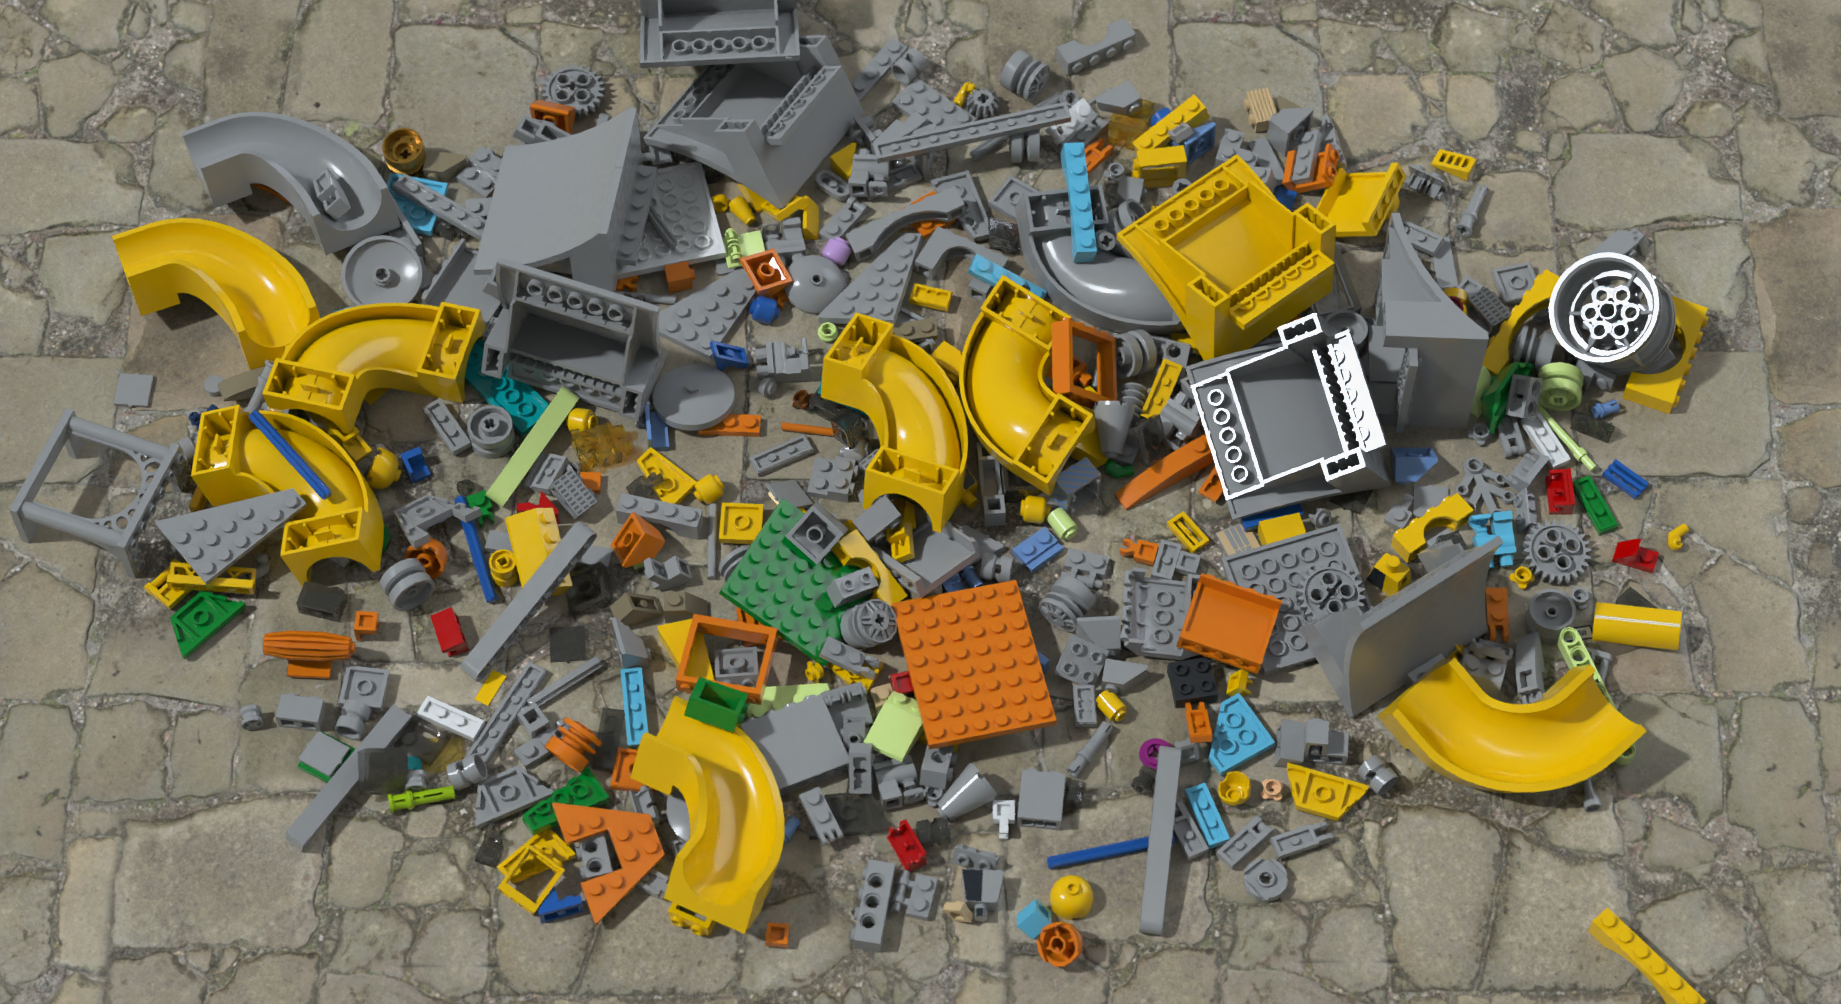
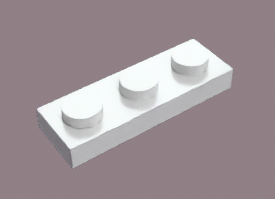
[1521,411,1571,470]
[417,696,485,742]

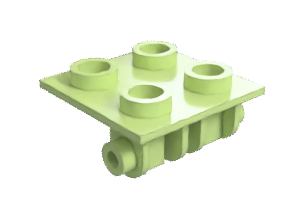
[722,228,765,269]

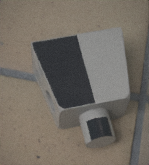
[962,868,1004,921]

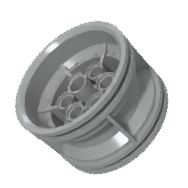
[1549,253,1676,376]

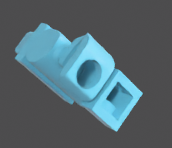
[1468,511,1516,569]

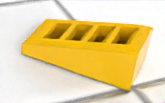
[1431,149,1477,181]

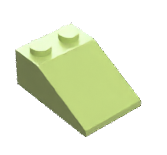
[863,691,924,762]

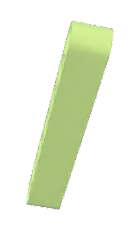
[485,386,580,507]
[1557,627,1636,765]

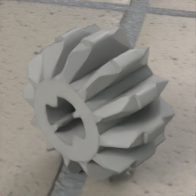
[967,87,1000,120]

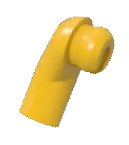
[953,82,976,107]
[1668,523,1689,551]

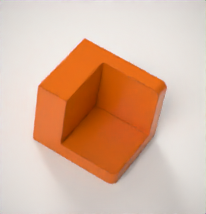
[354,611,380,641]

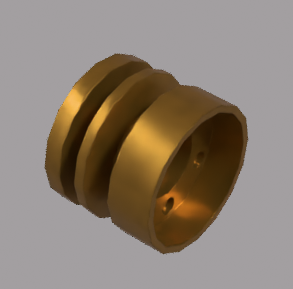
[382,128,427,178]

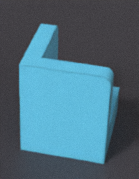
[1017,899,1052,939]

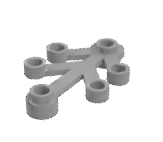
[1455,457,1515,523]

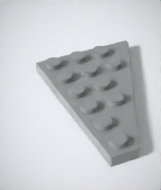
[818,233,923,326]
[659,266,758,361]
[155,488,307,585]

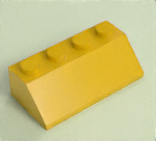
[505,508,573,596]

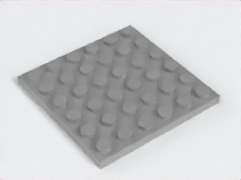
[1220,523,1373,675]

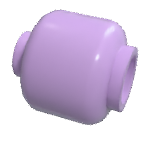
[822,237,851,266]

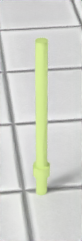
[1537,404,1597,472]

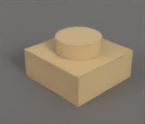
[870,683,893,711]
[943,901,974,922]

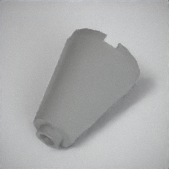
[1093,401,1135,459]
[936,763,998,821]

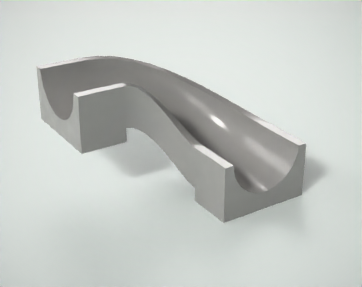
[181,112,401,256]
[1015,184,1187,335]

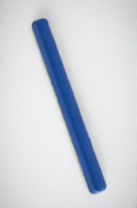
[249,410,332,500]
[454,495,498,604]
[1047,833,1175,869]

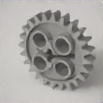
[541,63,605,119]
[1522,519,1591,585]
[1296,562,1366,620]

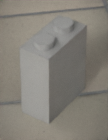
[1017,769,1066,830]

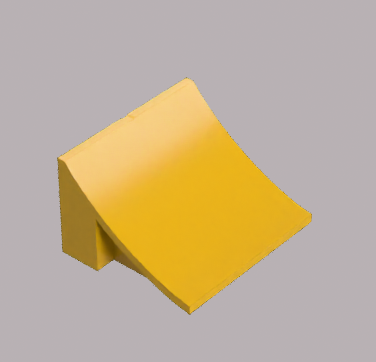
[1117,154,1336,361]

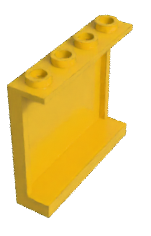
[1316,163,1407,237]

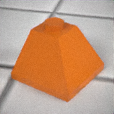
[611,512,665,568]

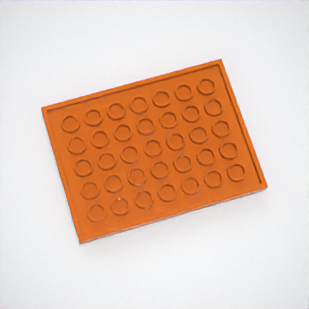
[892,580,1057,750]

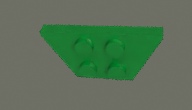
[170,590,246,660]

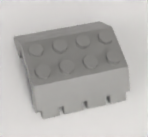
[1120,567,1200,660]

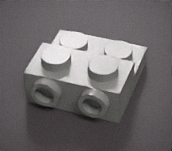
[456,146,503,198]
[807,456,859,503]
[714,647,759,688]

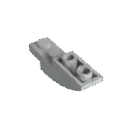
[1515,632,1545,704]

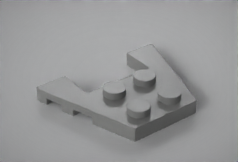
[393,494,481,548]

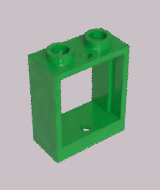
[684,677,750,733]

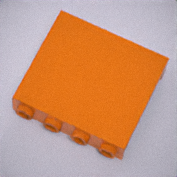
[1176,573,1282,674]

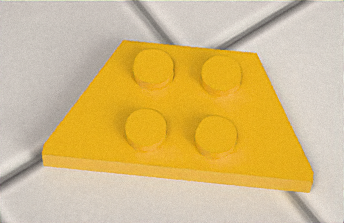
[1286,763,1369,821]

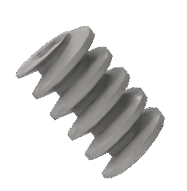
[1118,383,1147,428]

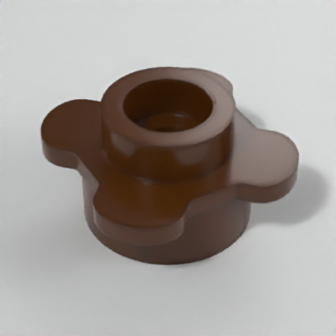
[792,390,815,410]

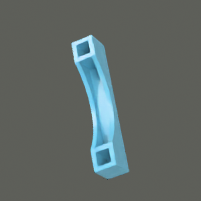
[1061,142,1097,263]

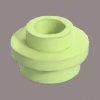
[818,322,838,342]

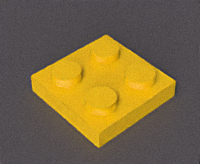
[719,502,764,544]

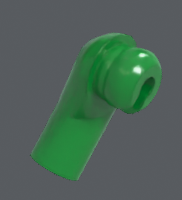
[1104,459,1134,479]

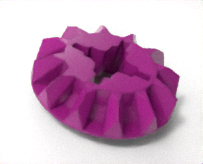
[1139,738,1171,771]

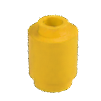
[1096,690,1127,722]

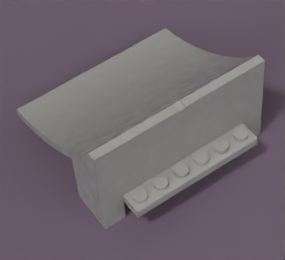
[639,0,800,68]
[643,35,864,208]
[473,107,658,293]
[1368,213,1489,433]
[481,257,668,421]
[1185,313,1393,521]
[1299,535,1503,718]

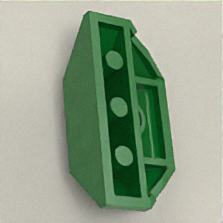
[1480,362,1534,434]

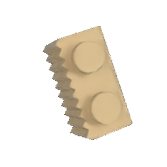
[1243,87,1277,133]

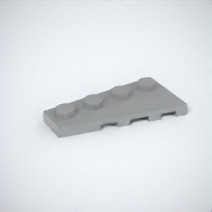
[931,170,993,242]

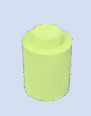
[1046,507,1078,540]

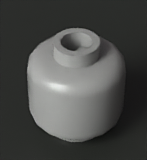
[840,438,872,465]

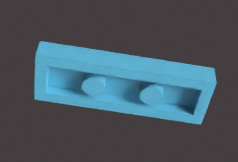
[1185,783,1230,849]

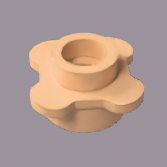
[1260,779,1283,801]

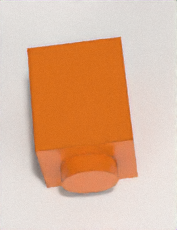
[664,261,695,293]

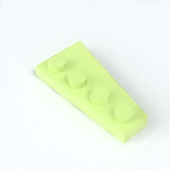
[746,683,830,719]

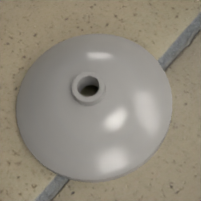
[784,255,844,314]

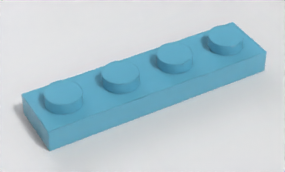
[967,254,1047,300]
[620,667,648,749]

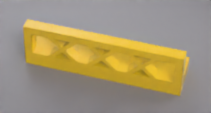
[167,562,257,594]

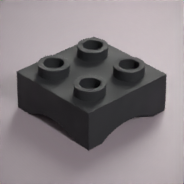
[1167,657,1219,708]

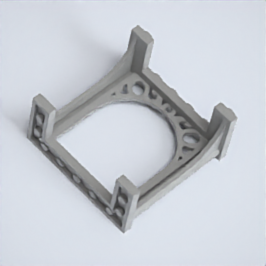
[9,408,191,579]

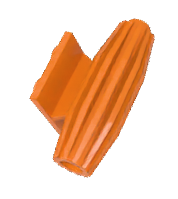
[263,630,356,679]

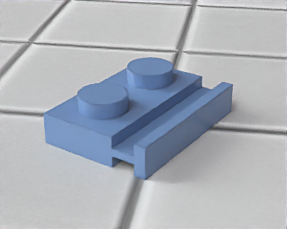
[1012,526,1064,574]

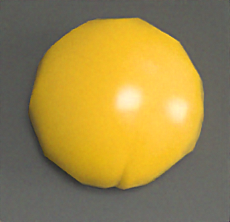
[1218,771,1251,806]

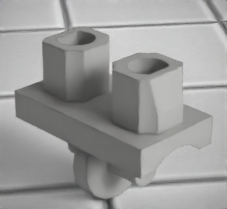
[849,114,882,152]

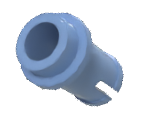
[1591,400,1620,419]
[960,564,984,588]
[783,816,801,844]

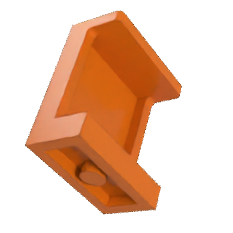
[1282,143,1339,193]

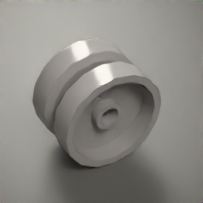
[1009,129,1040,163]
[1106,199,1147,242]
[1325,310,1368,357]
[1114,329,1157,378]
[467,405,515,459]
[379,558,435,611]
[1525,589,1576,644]

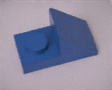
[710,341,749,372]
[538,886,584,924]

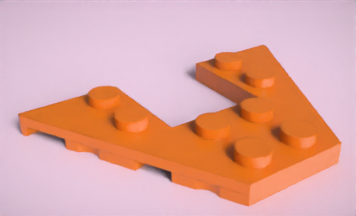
[552,803,665,926]

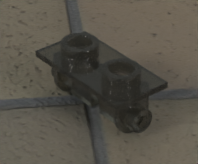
[1570,411,1616,443]

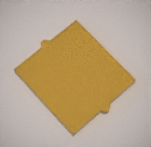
[421,737,463,772]

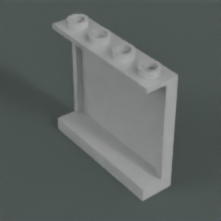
[422,238,503,328]
[871,510,980,598]
[741,694,849,796]

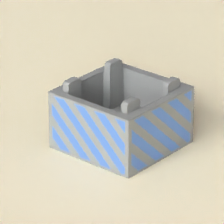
[1051,457,1101,515]

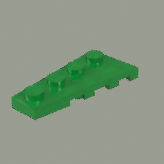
[522,767,610,836]

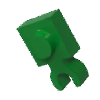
[466,490,495,528]

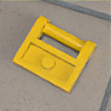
[760,195,808,222]
[143,558,196,610]

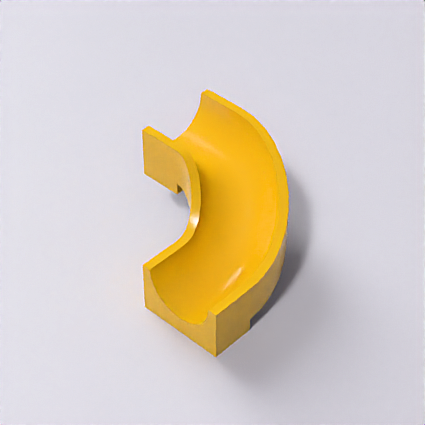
[112,218,320,370]
[959,275,1096,496]
[262,301,486,434]
[821,312,968,533]
[191,404,384,586]
[1377,657,1647,793]
[630,696,785,934]

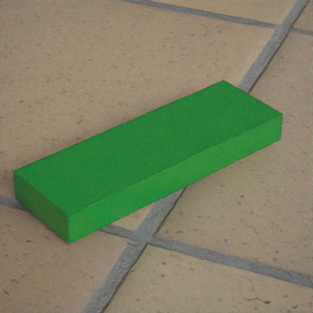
[1573,475,1619,535]

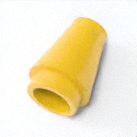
[728,196,756,226]

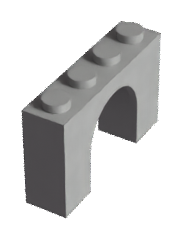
[915,226,1009,303]

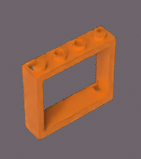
[1052,318,1117,410]
[676,614,778,705]

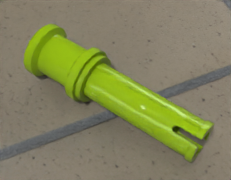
[388,785,455,813]

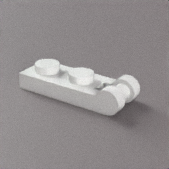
[1045,98,1094,145]

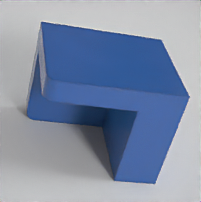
[400,446,431,484]

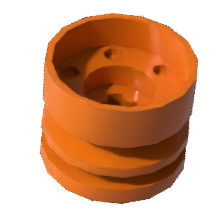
[544,717,603,773]

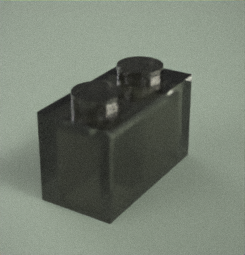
[296,582,348,622]

